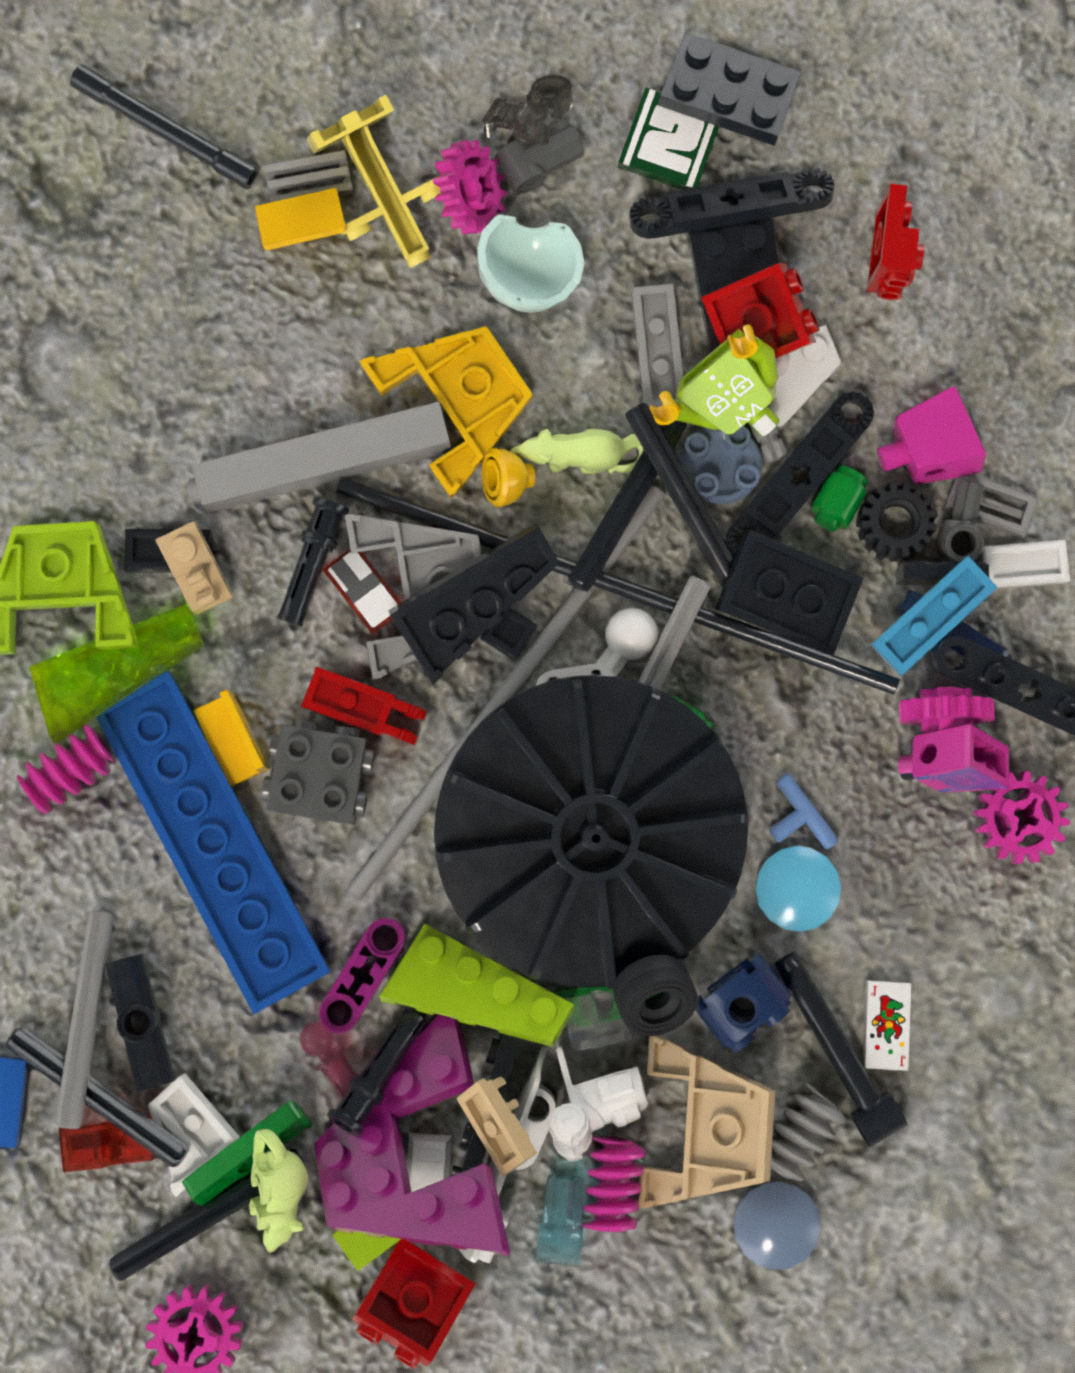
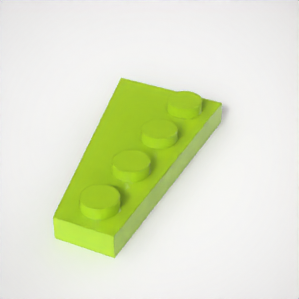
[379,924,575,1047]

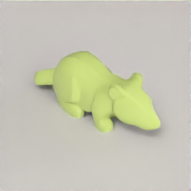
[511,429,644,474]
[249,1129,309,1252]

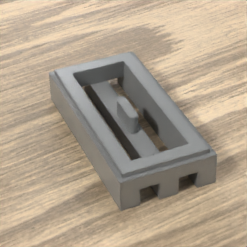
[263,150,354,202]
[943,474,1039,539]

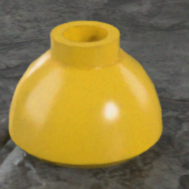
[481,448,535,508]

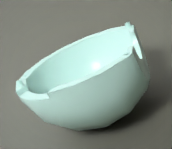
[477,215,585,313]

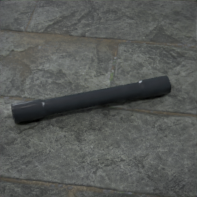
[70,64,259,190]

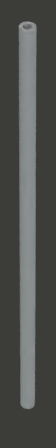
[347,486,665,901]

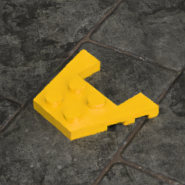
[359,326,533,499]

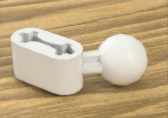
[536,608,659,685]

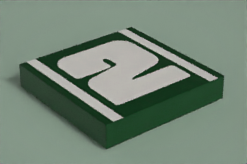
[618,87,719,190]

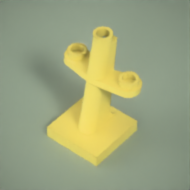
[306,95,440,268]

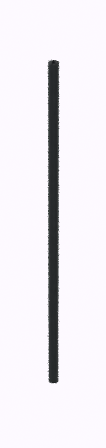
[336,477,900,695]

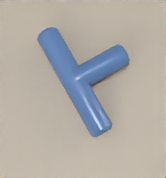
[769,773,838,850]

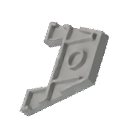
[345,514,481,679]

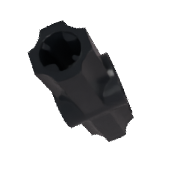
[105,953,175,1091]

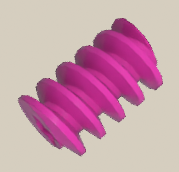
[17,723,116,814]
[581,1135,646,1233]

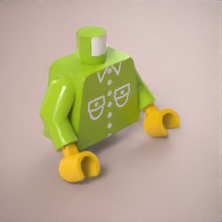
[649,324,780,437]

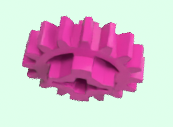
[433,140,507,235]
[899,687,995,734]
[973,771,1070,864]
[145,1284,243,1373]

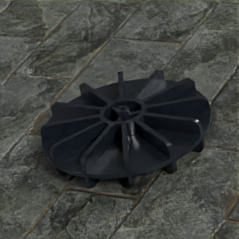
[434,675,749,989]

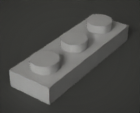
[631,284,683,407]

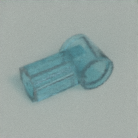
[536,1174,585,1266]

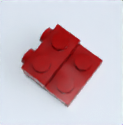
[866,183,925,300]
[701,263,820,359]
[351,1239,476,1369]

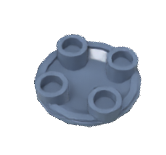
[680,426,763,504]
[733,1181,821,1270]

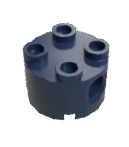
[695,952,792,1053]

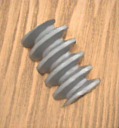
[771,1082,846,1182]

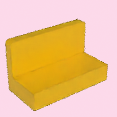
[255,188,346,250]
[193,689,270,787]

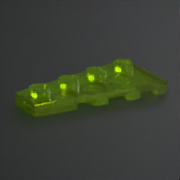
[29,603,204,744]

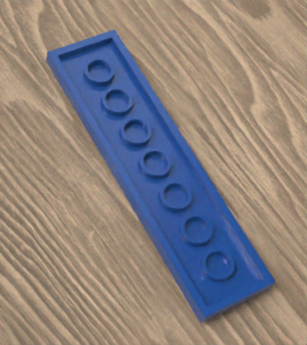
[93,670,332,1015]

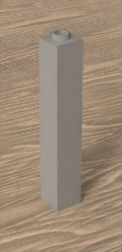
[188,401,451,513]

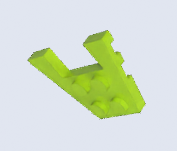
[0,521,138,655]

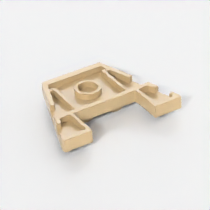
[638,1035,775,1209]

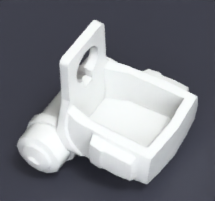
[549,1046,648,1162]

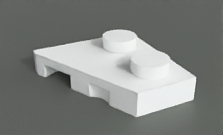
[768,325,841,430]
[148,1073,240,1197]

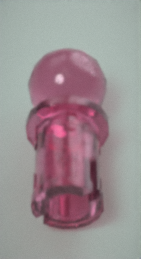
[299,1021,357,1100]

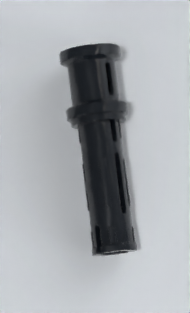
[277,497,350,627]
[327,1008,427,1137]

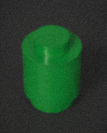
[810,466,868,532]

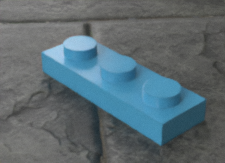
[870,556,998,676]

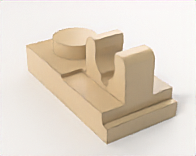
[155,521,234,615]
[456,1077,537,1177]

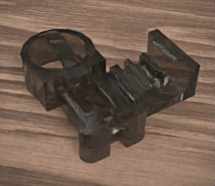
[482,75,573,145]

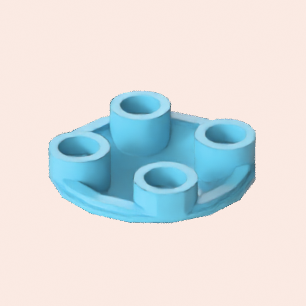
[755,846,841,932]

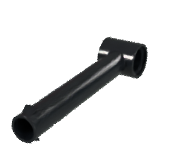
[773,951,908,1147]

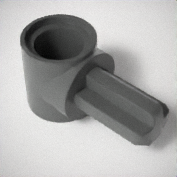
[936,481,984,562]

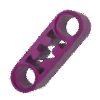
[319,918,407,1034]

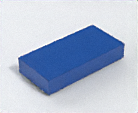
[0,1056,29,1148]

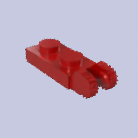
[301,667,427,745]

